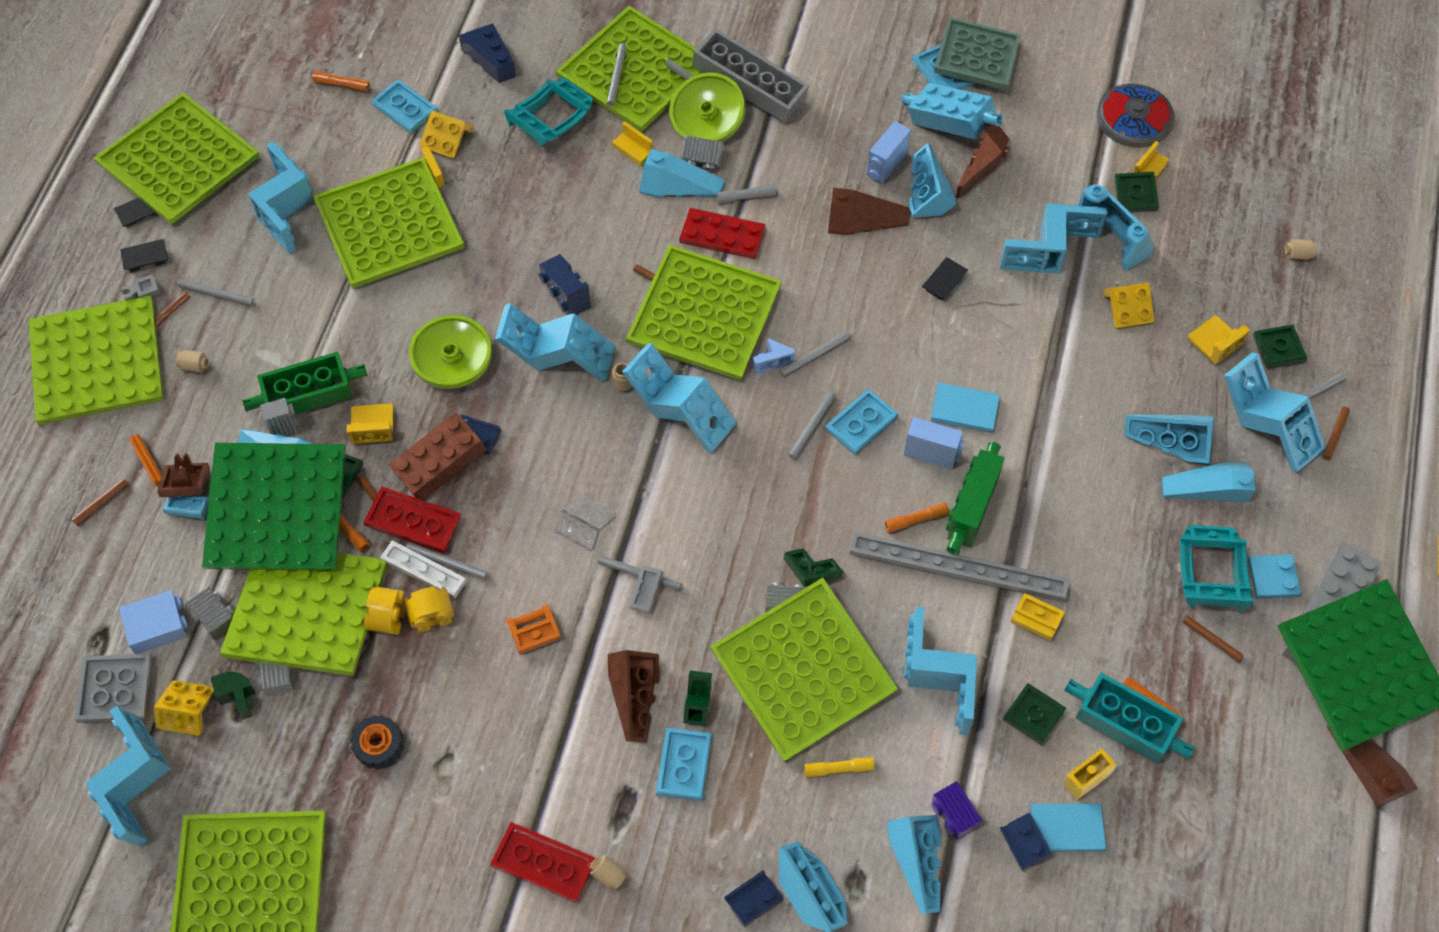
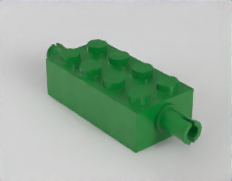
[242,351,368,414]
[946,442,1005,555]

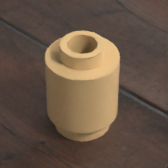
[1285,239,1317,260]
[176,350,209,373]
[612,362,632,391]
[590,855,626,890]

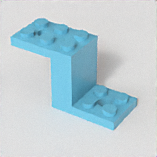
[248,141,313,254]
[1000,203,1107,274]
[495,303,615,381]
[622,343,737,452]
[1224,352,1326,472]
[904,607,977,735]
[86,706,172,846]

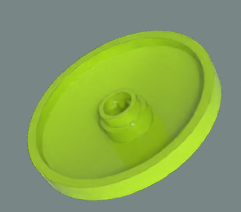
[669,73,745,142]
[409,315,492,389]

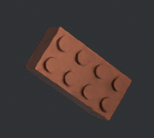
[389,412,487,501]

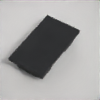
[114,198,157,227]
[120,239,168,272]
[922,257,968,300]

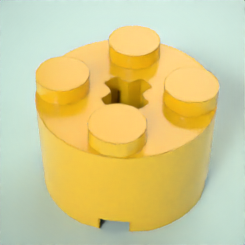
[404,586,454,633]
[364,587,406,635]

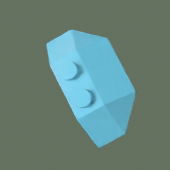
[779,841,847,932]

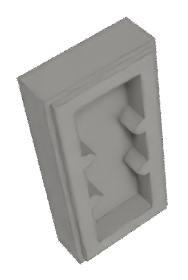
[629,565,664,614]

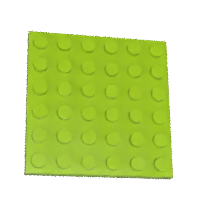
[556,6,703,132]
[94,92,260,225]
[313,157,465,289]
[626,244,782,381]
[29,295,164,425]
[220,553,388,676]
[710,578,898,763]
[170,811,326,932]

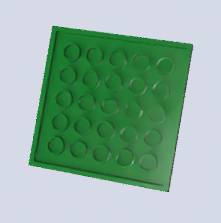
[202,443,346,571]
[1277,579,1439,752]

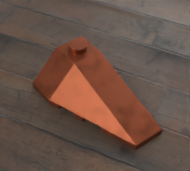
[956,124,1010,199]
[828,187,910,235]
[607,650,660,743]
[1326,726,1418,808]

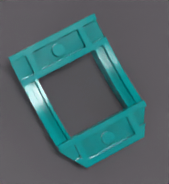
[504,78,593,147]
[1180,525,1254,613]

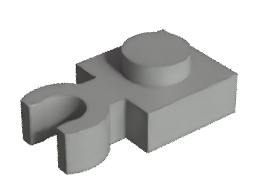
[120,274,160,301]

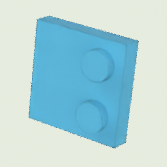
[1248,554,1301,599]

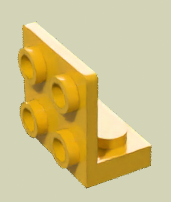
[420,110,473,159]
[1103,282,1154,328]
[1187,315,1250,365]
[347,403,394,444]
[154,680,214,736]

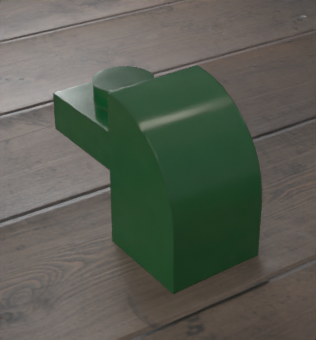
[683,670,712,726]
[210,672,256,719]

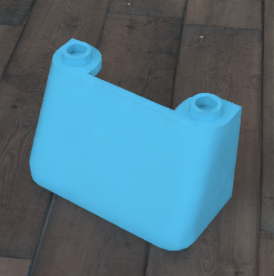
[1078,184,1154,271]

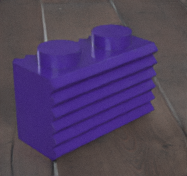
[931,781,983,839]

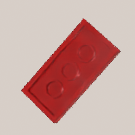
[679,207,766,260]
[363,486,461,553]
[490,822,596,904]

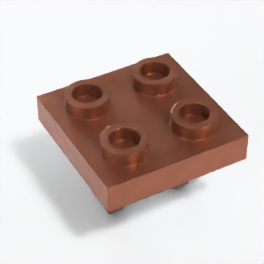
[157,453,210,498]

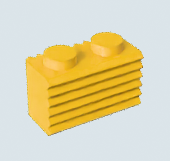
[1063,749,1117,800]

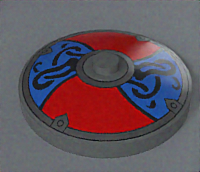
[1097,83,1174,148]

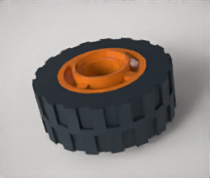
[350,715,404,769]

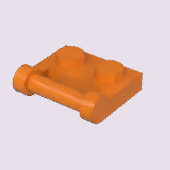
[506,604,561,655]

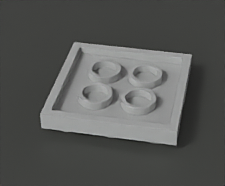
[74,653,153,723]

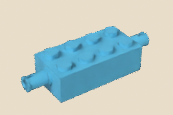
[902,83,1003,139]

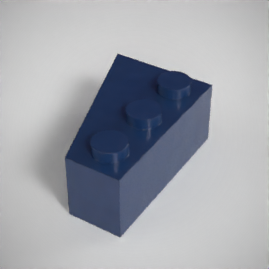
[458,23,516,83]
[538,254,591,315]

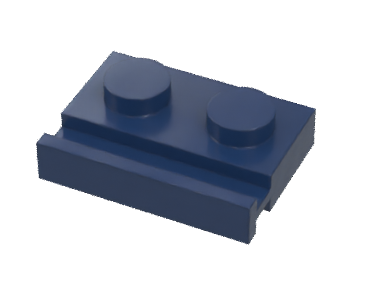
[461,415,501,455]
[1000,812,1053,871]
[724,870,783,927]

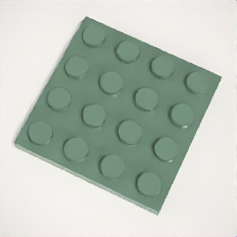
[934,17,1021,91]

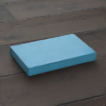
[912,45,974,90]
[371,79,438,135]
[931,382,1000,433]
[825,388,899,455]
[656,727,711,801]
[1030,804,1106,852]

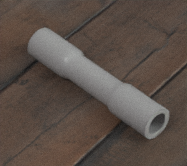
[716,184,776,204]

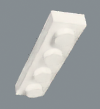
[380,540,467,599]

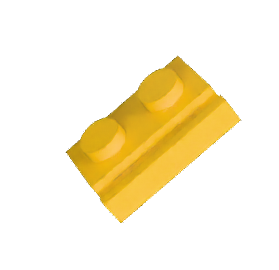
[1010,593,1065,641]

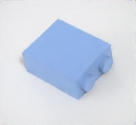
[867,121,911,184]
[904,417,965,469]
[119,590,189,654]

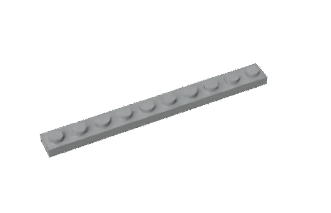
[849,532,1069,602]

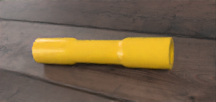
[804,757,874,778]

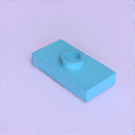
[163,496,209,519]

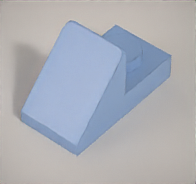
[753,339,795,374]

